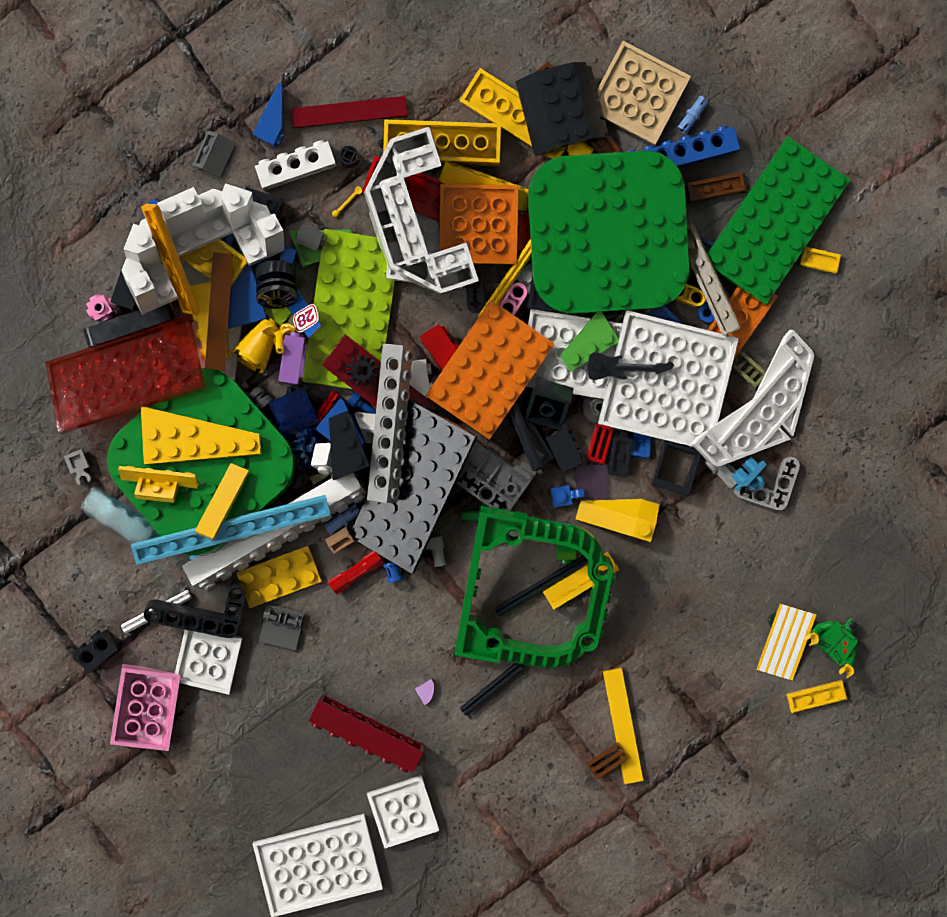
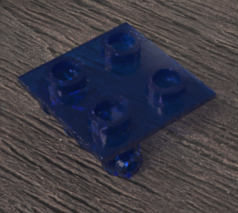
[268,387,319,437]

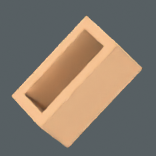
[325,526,354,554]

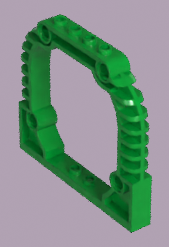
[454,506,616,669]

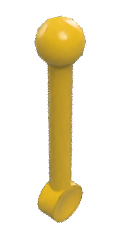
[332,187,362,218]

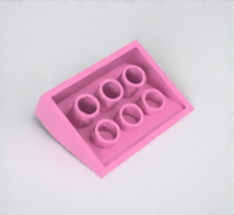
[110,664,181,751]

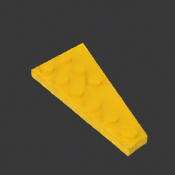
[141,406,262,465]

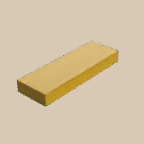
[786,680,847,713]

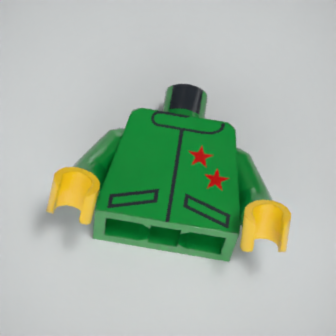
[804,618,859,678]

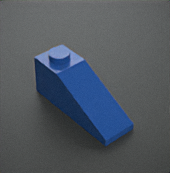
[252,82,285,148]

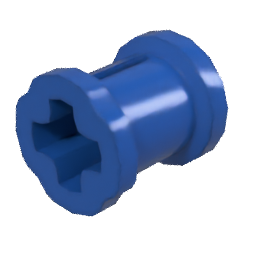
[383,562,404,583]

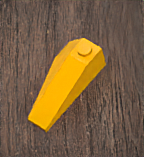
[575,499,659,542]

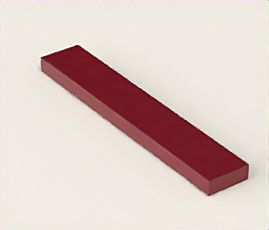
[291,96,407,129]

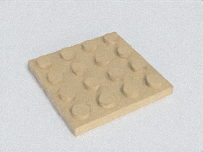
[596,41,691,146]

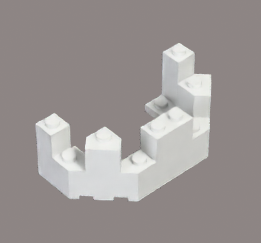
[364,127,479,294]
[122,183,285,315]

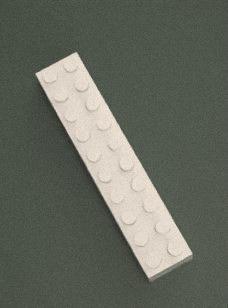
[182,472,368,590]

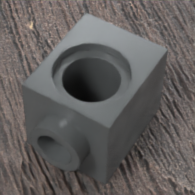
[295,224,327,251]

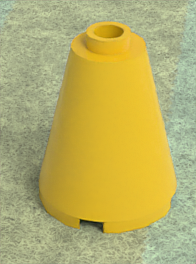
[230,318,279,373]

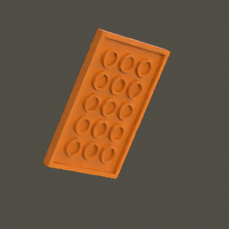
[425,300,554,440]

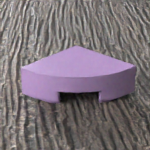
[415,678,434,705]

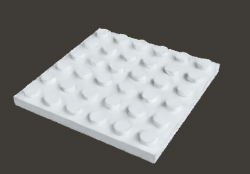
[598,310,739,447]

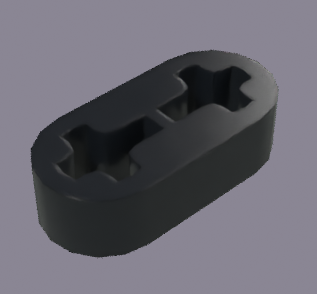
[466,277,484,313]

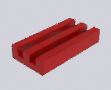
[586,422,615,464]

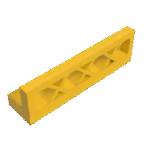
[543,552,619,610]

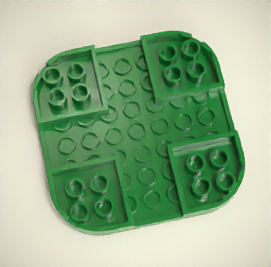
[528,151,689,313]
[107,368,296,556]

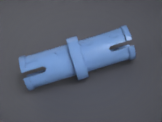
[677,96,709,134]
[324,503,360,535]

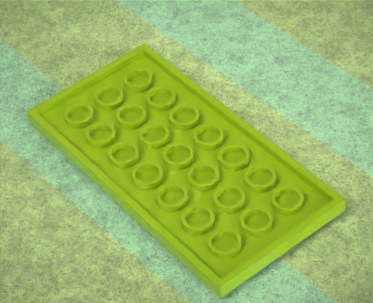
[302,229,395,389]

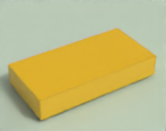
[799,247,841,274]

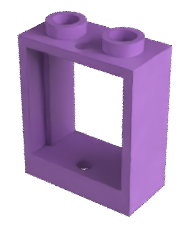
[278,332,308,385]

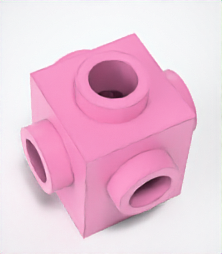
[86,294,117,322]

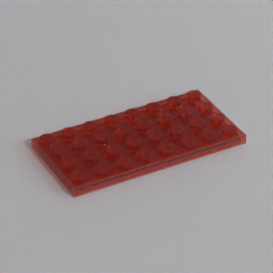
[45,315,206,434]

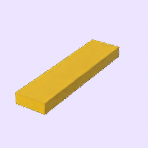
[195,463,249,541]

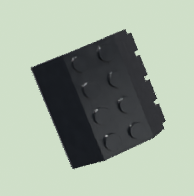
[515,62,608,157]

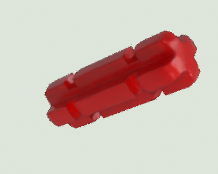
[313,391,340,425]

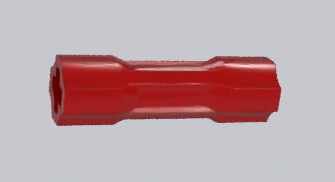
[328,551,385,595]

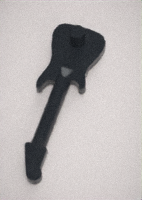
[587,352,674,380]

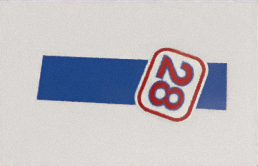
[288,290,321,338]

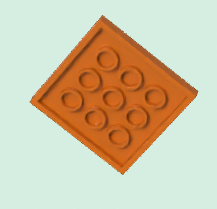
[439,184,519,264]

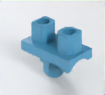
[732,457,767,492]

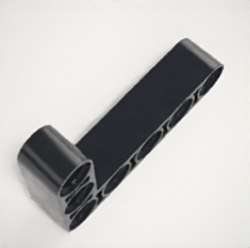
[144,580,247,638]

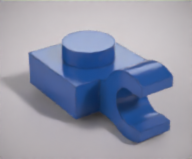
[550,485,585,507]

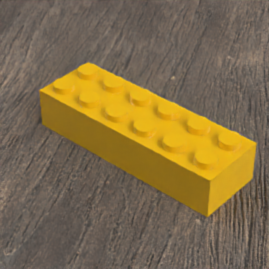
[383,120,501,167]

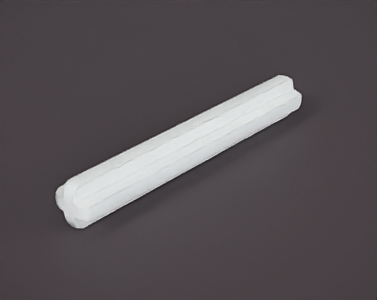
[121,590,192,633]

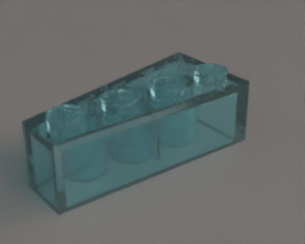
[81,487,158,543]

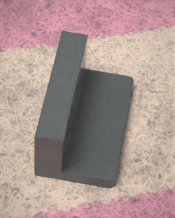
[192,131,235,177]

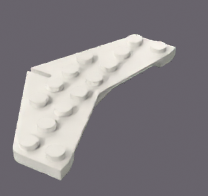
[691,330,814,466]

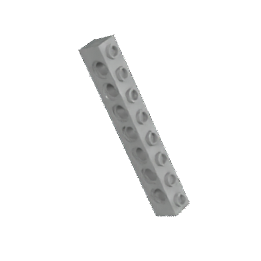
[367,344,414,503]

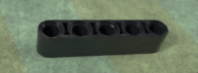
[83,303,175,348]

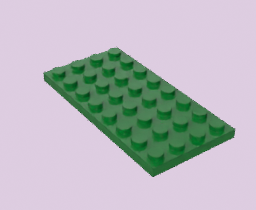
[708,136,851,306]

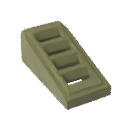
[731,350,766,391]

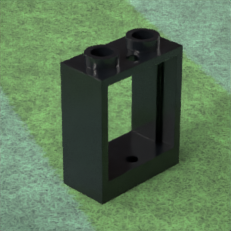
[650,441,701,496]

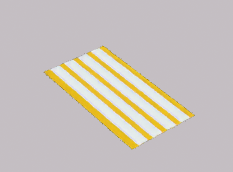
[756,604,816,681]

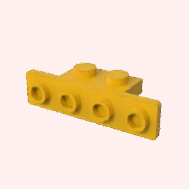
[118,466,199,503]

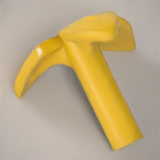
[262,324,296,354]

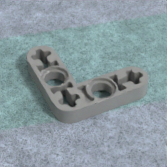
[733,457,800,510]

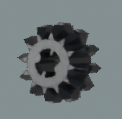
[345,353,378,387]

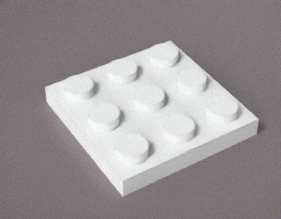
[175,630,243,694]
[367,775,439,848]

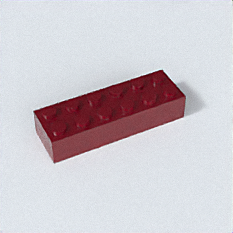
[321,334,437,411]
[308,694,424,773]

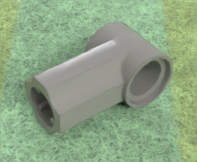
[704,460,737,489]

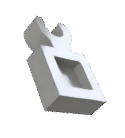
[64,449,92,485]

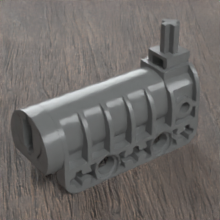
[457,440,544,511]

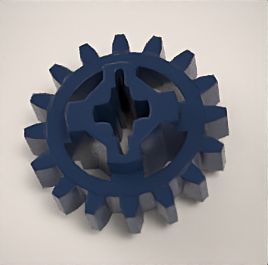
[293,428,326,470]

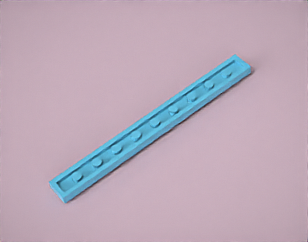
[131,495,331,565]

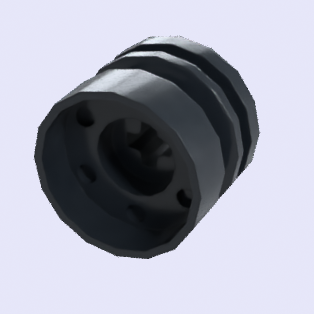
[255,260,297,309]

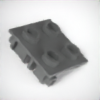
[259,604,304,650]

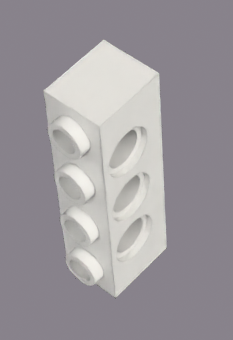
[255,140,337,191]

